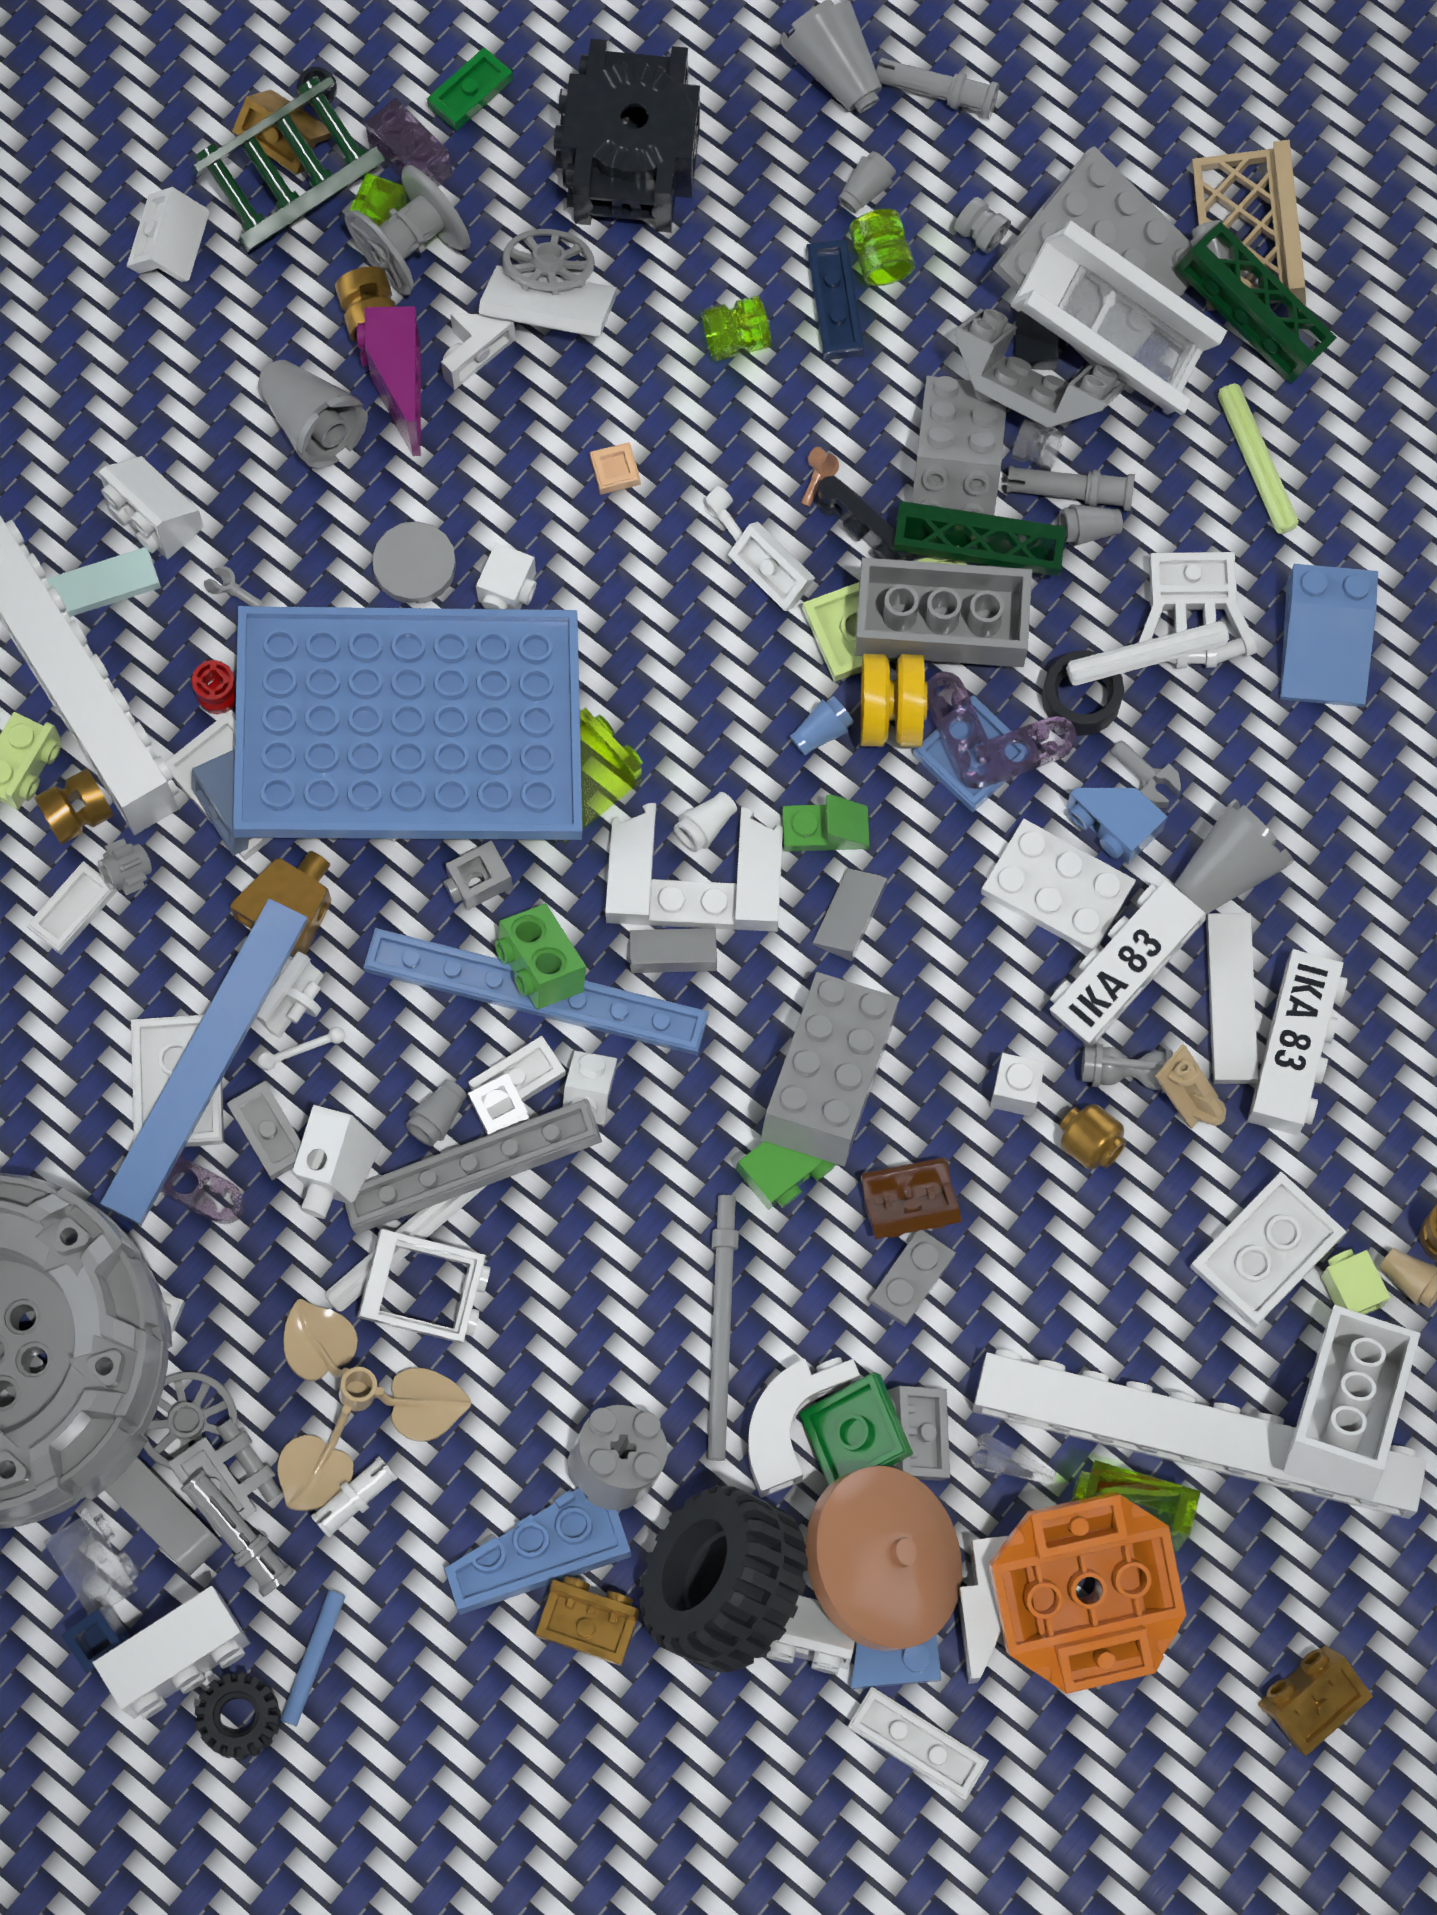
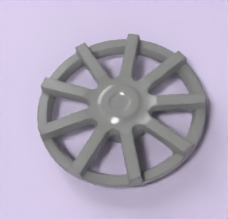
[502,229,595,295]
[143,1372,237,1470]

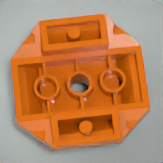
[989,1492,1186,1694]

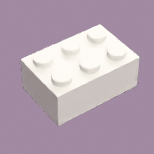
[92,1586,251,1719]

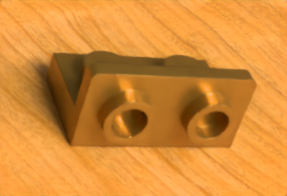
[1258,1646,1373,1756]

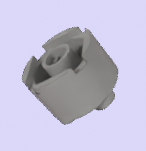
[568,1405,668,1510]

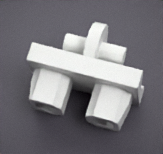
[256,951,324,1038]

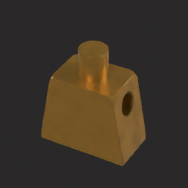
[230,851,332,956]

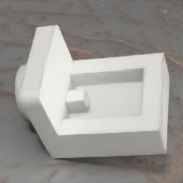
[563,1051,617,1124]

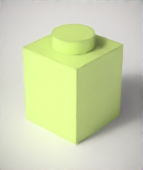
[1321,1249,1391,1315]

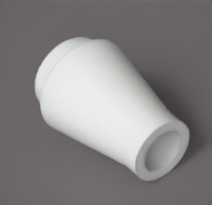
[674,792,737,852]

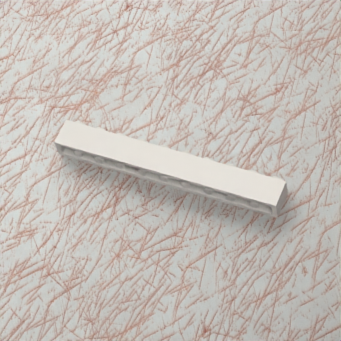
[972,1349,1427,1519]

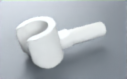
[704,486,743,542]

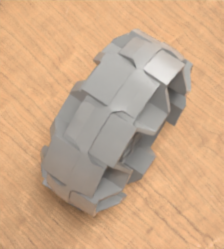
[0,1173,172,1529]

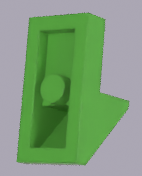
[782,795,869,852]

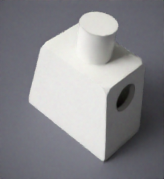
[293,1105,382,1219]

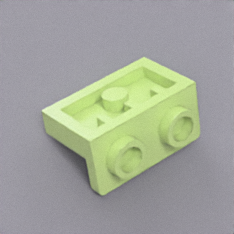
[0,712,61,810]

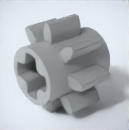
[98,838,152,895]

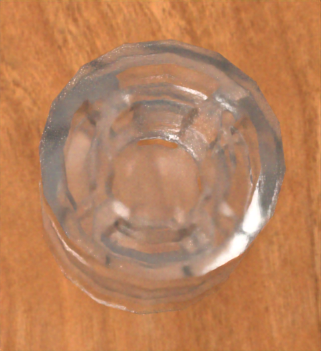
[1011,419,1064,471]

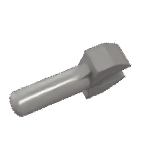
[1111,740,1181,808]

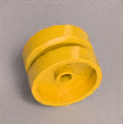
[861,653,927,747]

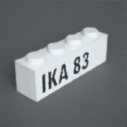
[1050,879,1206,1047]
[1247,949,1347,1136]

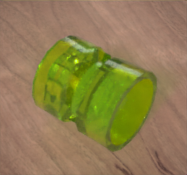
[849,209,915,286]
[702,295,771,361]

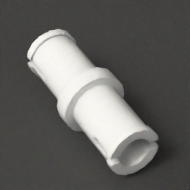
[311,1456,398,1538]

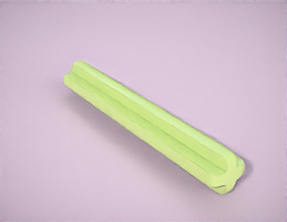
[1218,383,1298,534]

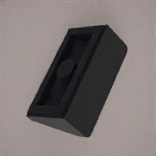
[1015,292,1059,370]

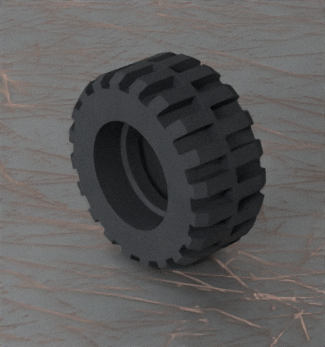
[639,1485,808,1673]

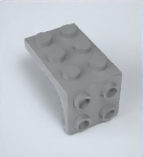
[912,376,1007,515]

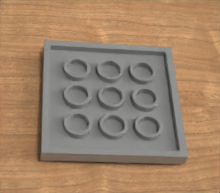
[992,146,1193,366]

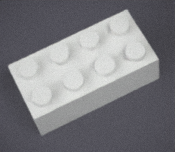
[1283,1305,1421,1502]

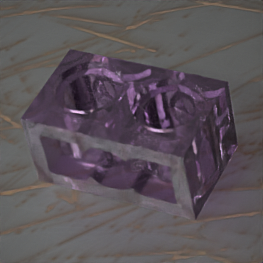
[365,98,453,187]

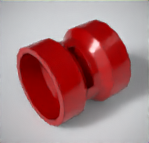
[192,660,236,715]

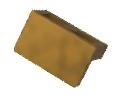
[232,90,332,174]

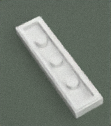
[1206,913,1258,1084]

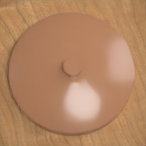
[805,1466,962,1651]

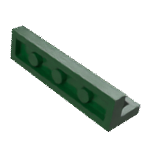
[1175,221,1337,384]
[893,501,1066,576]

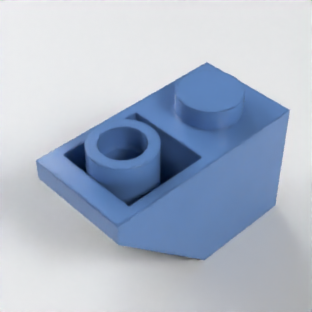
[1066,788,1168,864]

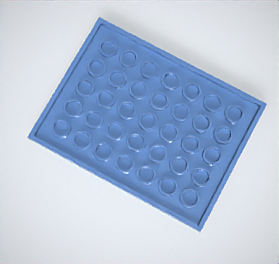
[233,606,582,840]

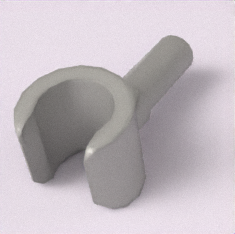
[204,566,263,606]

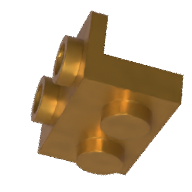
[535,1576,640,1667]

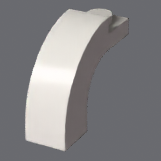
[748,1357,860,1498]

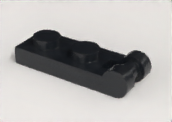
[817,476,914,561]

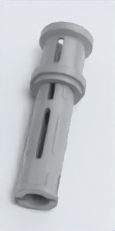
[876,58,999,118]
[1007,466,1135,511]
[180,1470,294,1597]

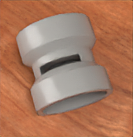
[954,196,1011,254]

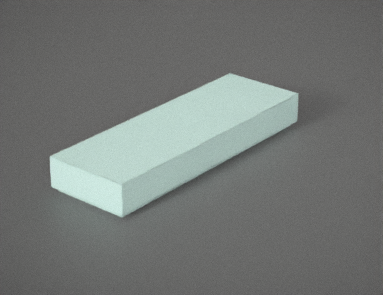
[46,547,161,617]

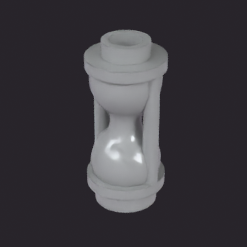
[1081,1043,1173,1093]

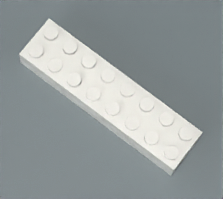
[0,516,179,835]

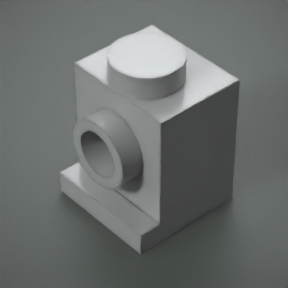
[443,841,513,910]

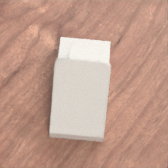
[441,313,516,390]

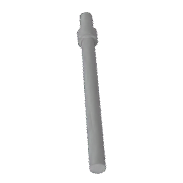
[707,1195,739,1461]

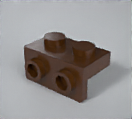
[861,1158,962,1239]

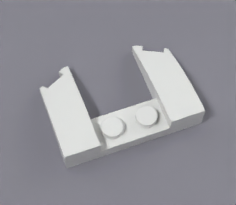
[606,803,783,932]

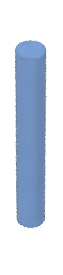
[280,1590,346,1727]

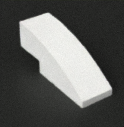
[958,1536,1008,1684]

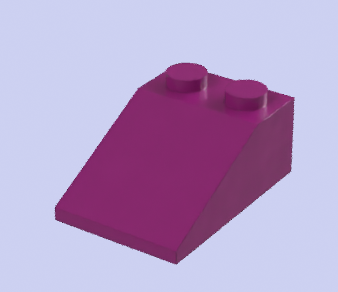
[357,306,421,456]

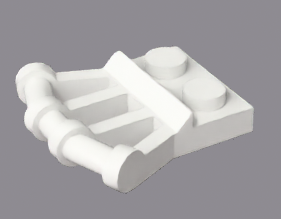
[1139,552,1257,668]

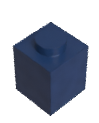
[61,1605,131,1673]

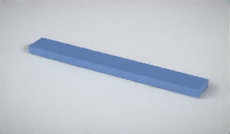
[100,899,309,1226]
[363,928,709,1056]

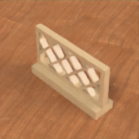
[1192,140,1306,311]

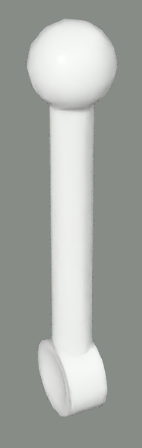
[258,1027,345,1071]

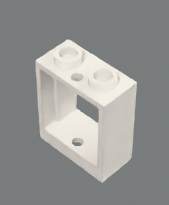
[357,1229,490,1343]

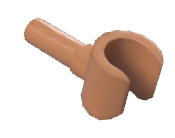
[801,447,839,507]

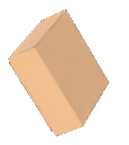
[590,442,641,495]

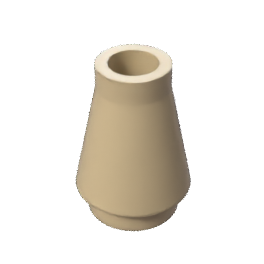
[1379,1248,1437,1308]

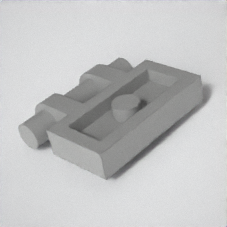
[168,1419,282,1537]

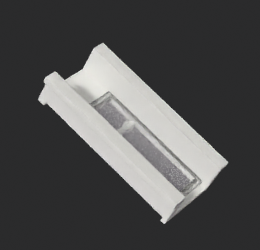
[1010,220,1227,415]

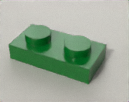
[427,47,513,131]

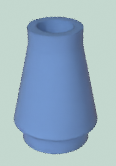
[789,696,854,756]

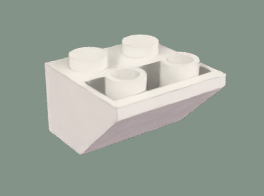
[99,456,204,560]
[767,1596,855,1674]

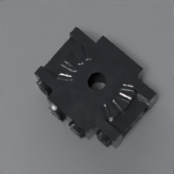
[554,39,700,233]

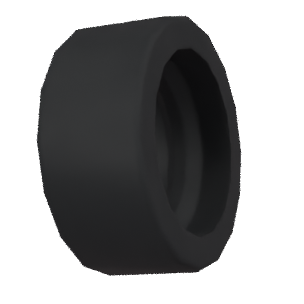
[1042,650,1124,736]

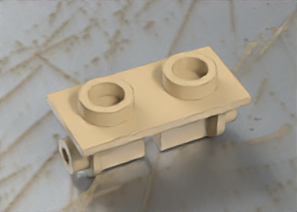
[1155,1044,1226,1129]

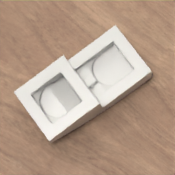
[468,1073,530,1135]

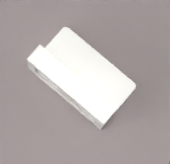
[127,187,209,282]

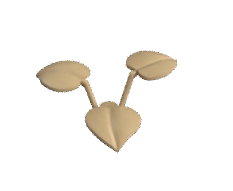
[277,1299,471,1511]

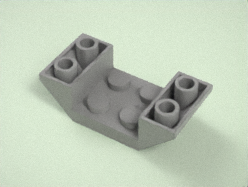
[954,309,1127,428]

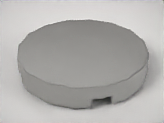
[372,521,456,604]

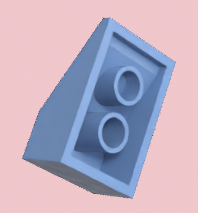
[1280,564,1378,707]

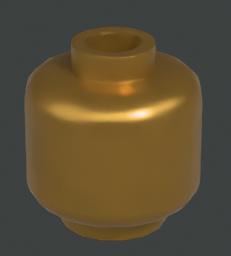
[1060,1104,1127,1169]

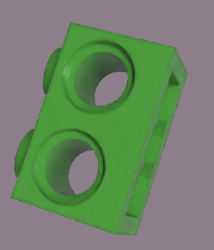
[495,903,586,1010]

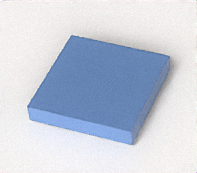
[913,695,1034,813]

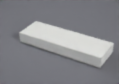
[847,1687,989,1801]

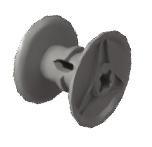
[344,165,471,295]

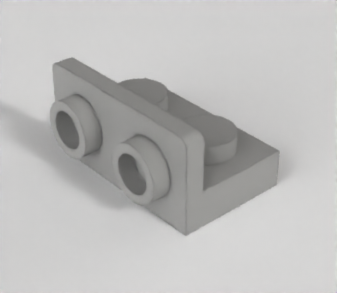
[887,1386,950,1481]

